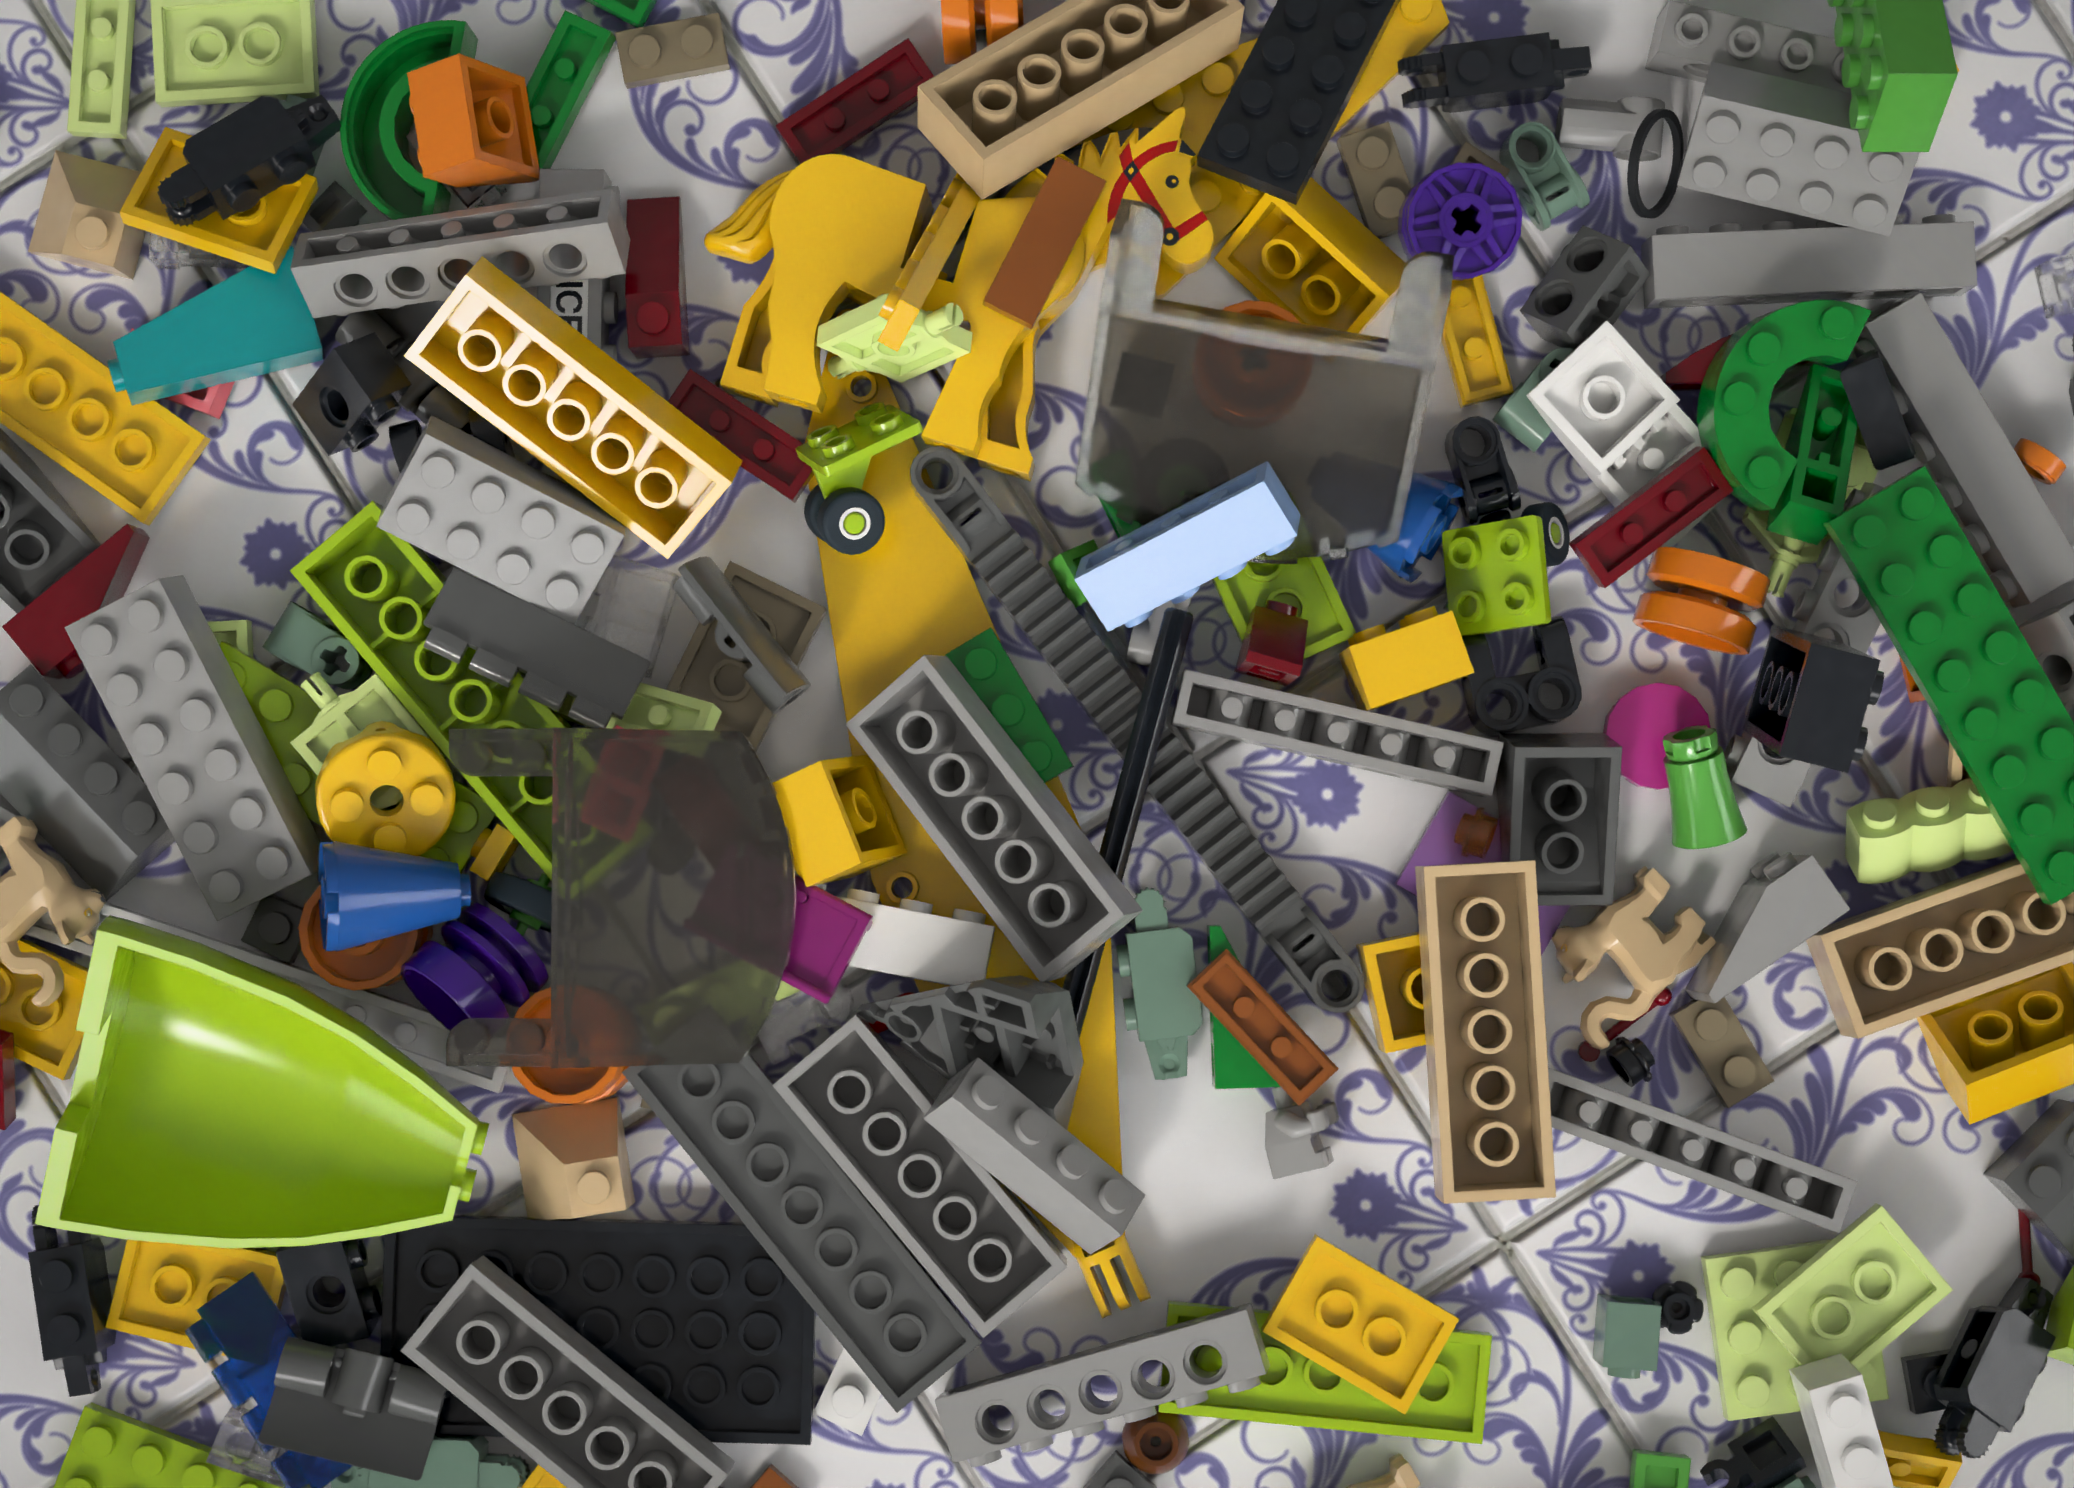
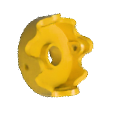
[315,721,456,856]

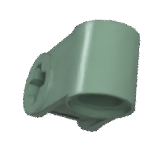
[1499,122,1590,231]
[1492,347,1574,452]
[262,601,373,690]

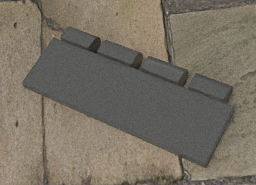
[424,567,651,733]

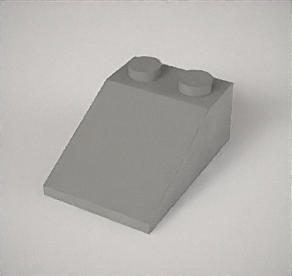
[1685,852,1851,1003]

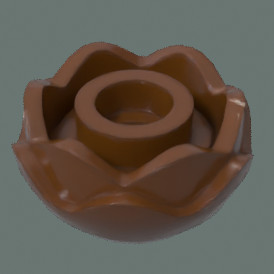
[1122,1405,1189,1474]

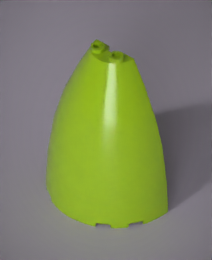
[35,915,490,1249]

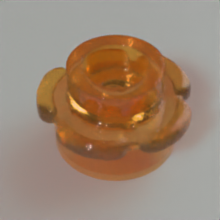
[1454,807,1498,859]

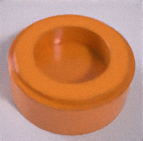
[2014,438,2067,485]

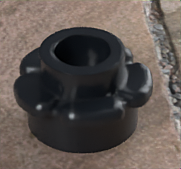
[1606,1036,1655,1087]
[1652,1281,1704,1334]

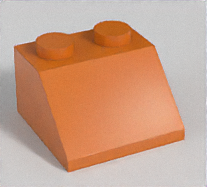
[407,53,540,187]

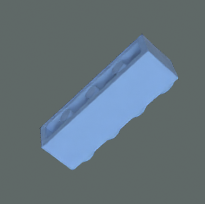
[1074,461,1301,632]

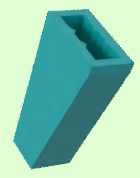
[107,246,323,405]

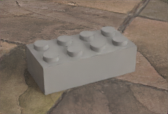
[1677,61,1920,236]
[376,415,625,625]

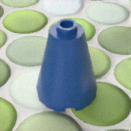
[1307,452,1464,583]
[318,841,471,952]

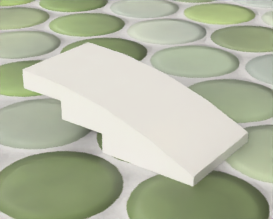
[1526,321,1724,547]

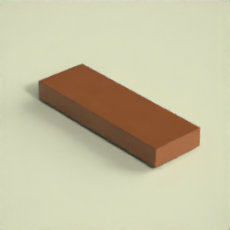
[983,156,1106,330]
[1186,948,1339,1106]

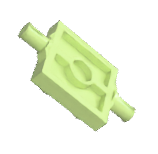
[816,294,973,383]
[290,672,447,810]

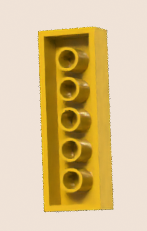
[404,256,743,559]

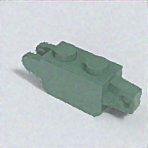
[1116,887,1203,1080]
[331,1435,530,1488]

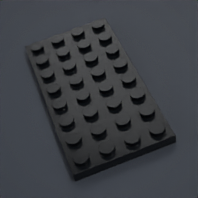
[380,1215,816,1445]

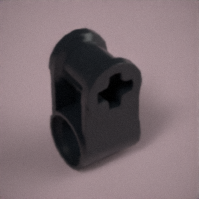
[1444,416,1521,525]

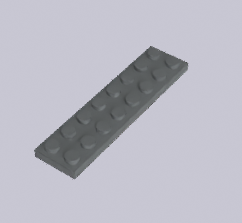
[622,1003,982,1413]

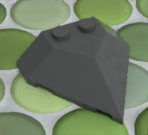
[856,975,1084,1130]

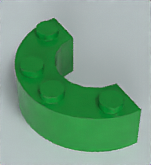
[340,20,478,220]
[1697,300,1872,511]

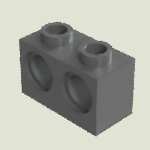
[1520,225,1651,350]

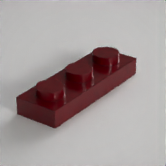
[775,38,934,164]
[668,369,814,503]
[1569,446,1734,588]

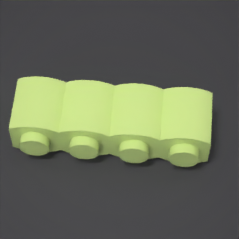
[1845,778,2012,884]

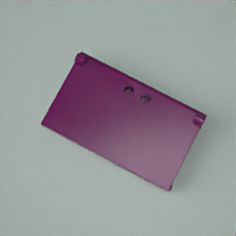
[682,841,873,1004]

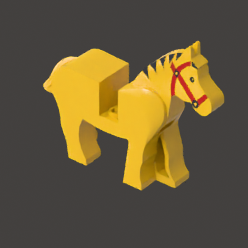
[704,107,1214,482]

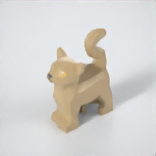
[0,816,106,1007]
[1552,866,1716,1050]

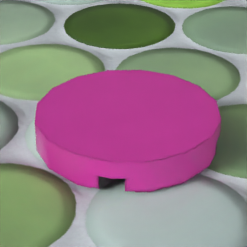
[1603,682,1711,790]

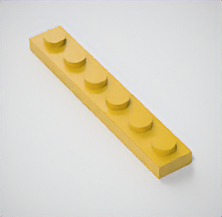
[878,173,980,352]

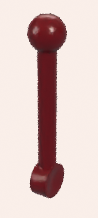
[1578,987,1672,1062]
[2017,1209,2041,1285]

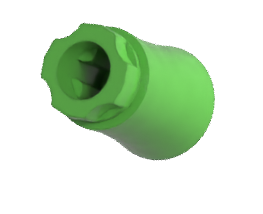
[1663,725,1748,849]

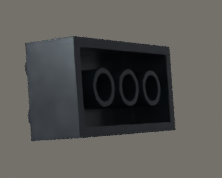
[1743,625,1884,773]

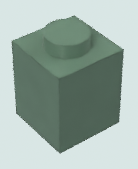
[1593,1294,1662,1379]

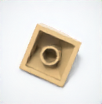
[28,150,146,280]
[512,1097,635,1220]

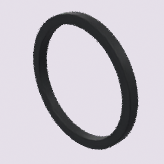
[1627,109,1684,219]

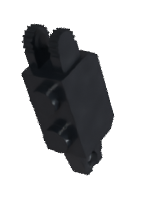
[1397,32,1592,113]
[157,95,341,227]
[28,1205,117,1397]
[1933,1278,2056,1459]

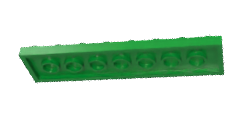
[1823,466,2074,905]

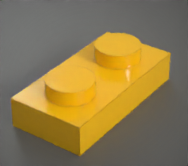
[1878,1430,1963,1488]

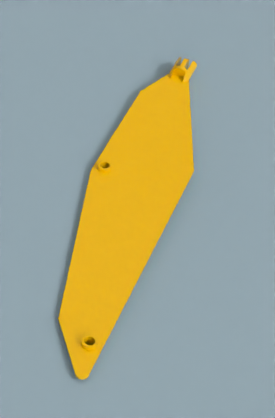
[804,309,1151,1319]

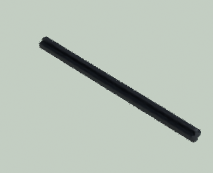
[1063,607,1194,1038]

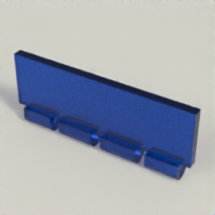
[185,1272,353,1488]

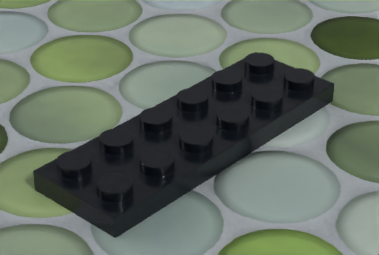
[1197,0,1400,205]

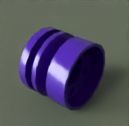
[1398,162,1522,280]
[400,901,549,1047]

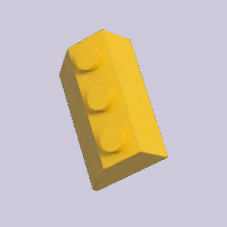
[1214,177,1415,365]
[1917,962,2074,1125]

